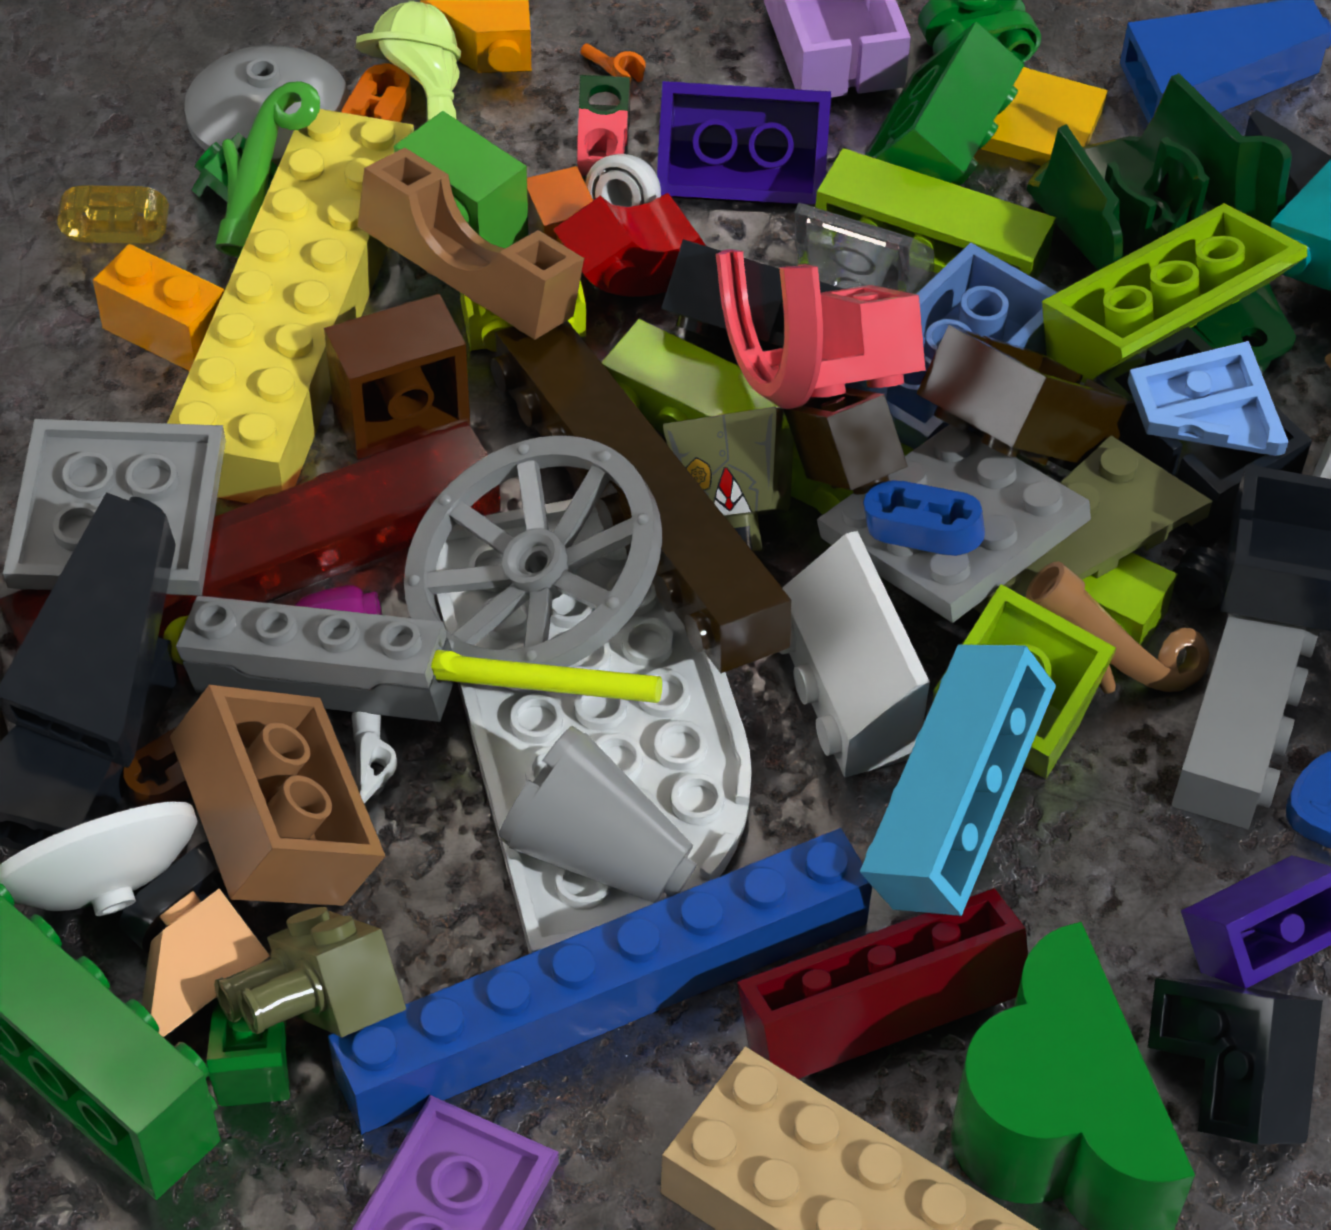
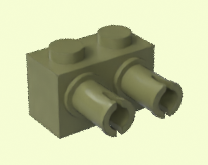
[214,907,407,1037]

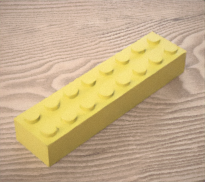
[167,109,414,510]

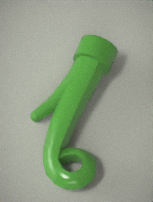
[215,81,320,258]

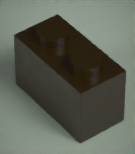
[784,388,908,495]

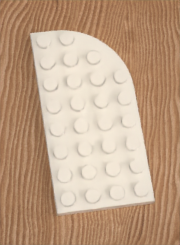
[434,499,752,954]

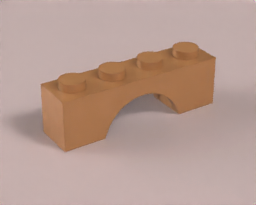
[357,147,584,340]

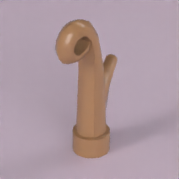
[1026,561,1210,694]

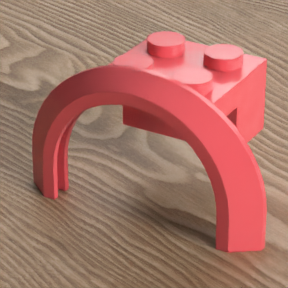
[716,249,926,409]

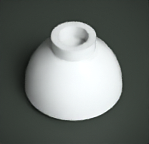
[585,154,661,207]

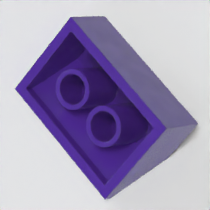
[657,81,831,205]

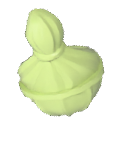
[355,1,461,121]

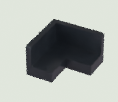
[1147,978,1323,1145]

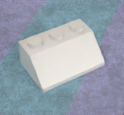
[780,531,930,778]

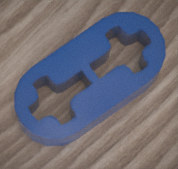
[863,480,985,556]

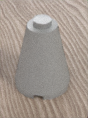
[498,726,697,903]

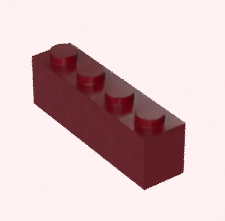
[737,888,1028,1079]

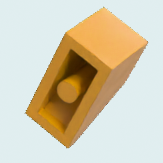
[420,0,532,73]

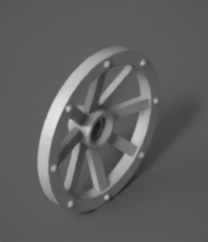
[404,436,662,667]

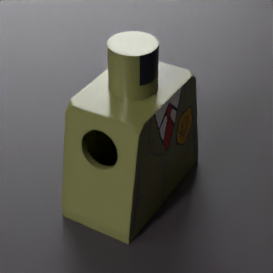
[663,407,794,553]

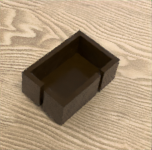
[916,325,1136,471]

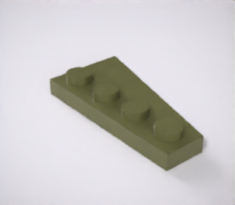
[973,436,1212,614]

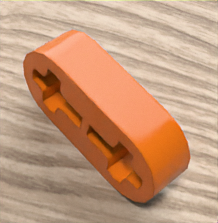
[341,63,412,122]

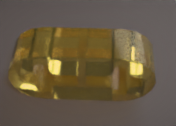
[57,185,169,243]

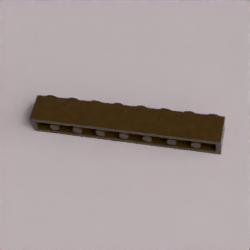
[491,320,792,673]

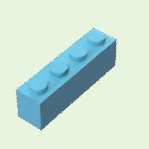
[860,644,1056,916]

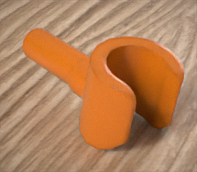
[580,43,646,83]

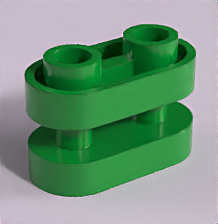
[918,0,1041,63]

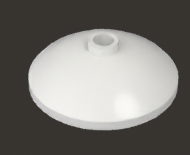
[0,802,198,916]

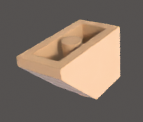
[142,889,270,1037]

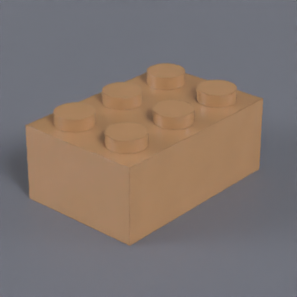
[170,685,385,906]

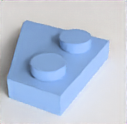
[1128,341,1288,456]

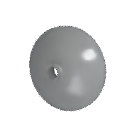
[184,45,349,166]

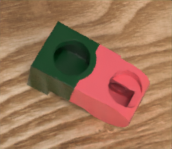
[577,75,630,176]

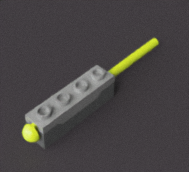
[163,596,662,722]

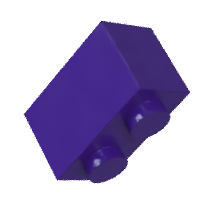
[1181,855,1331,989]

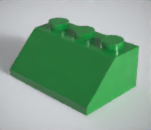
[865,22,1024,186]

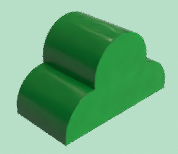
[951,921,1195,1230]

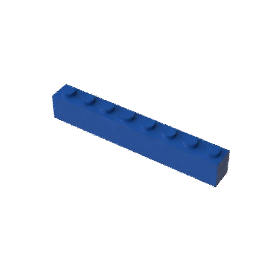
[328,828,873,1135]

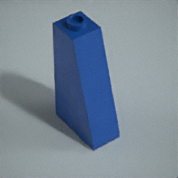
[1120,0,1331,124]

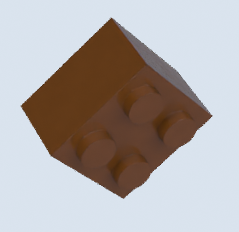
[324,294,470,460]

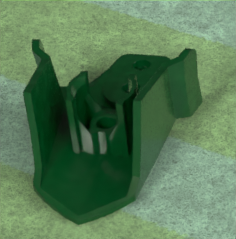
[1027,73,1296,372]

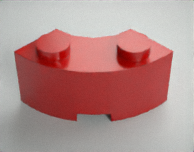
[553,193,706,297]

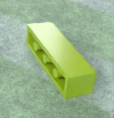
[813,148,1056,280]

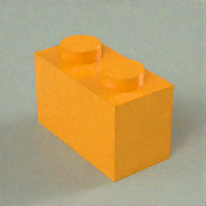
[93,244,225,371]

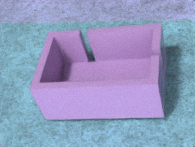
[764,0,911,97]

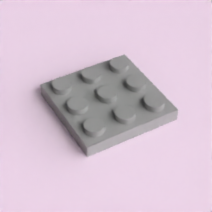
[3,419,226,595]
[817,425,1091,623]

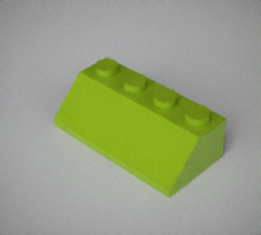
[1042,203,1307,384]

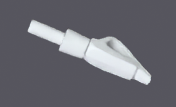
[351,712,397,804]

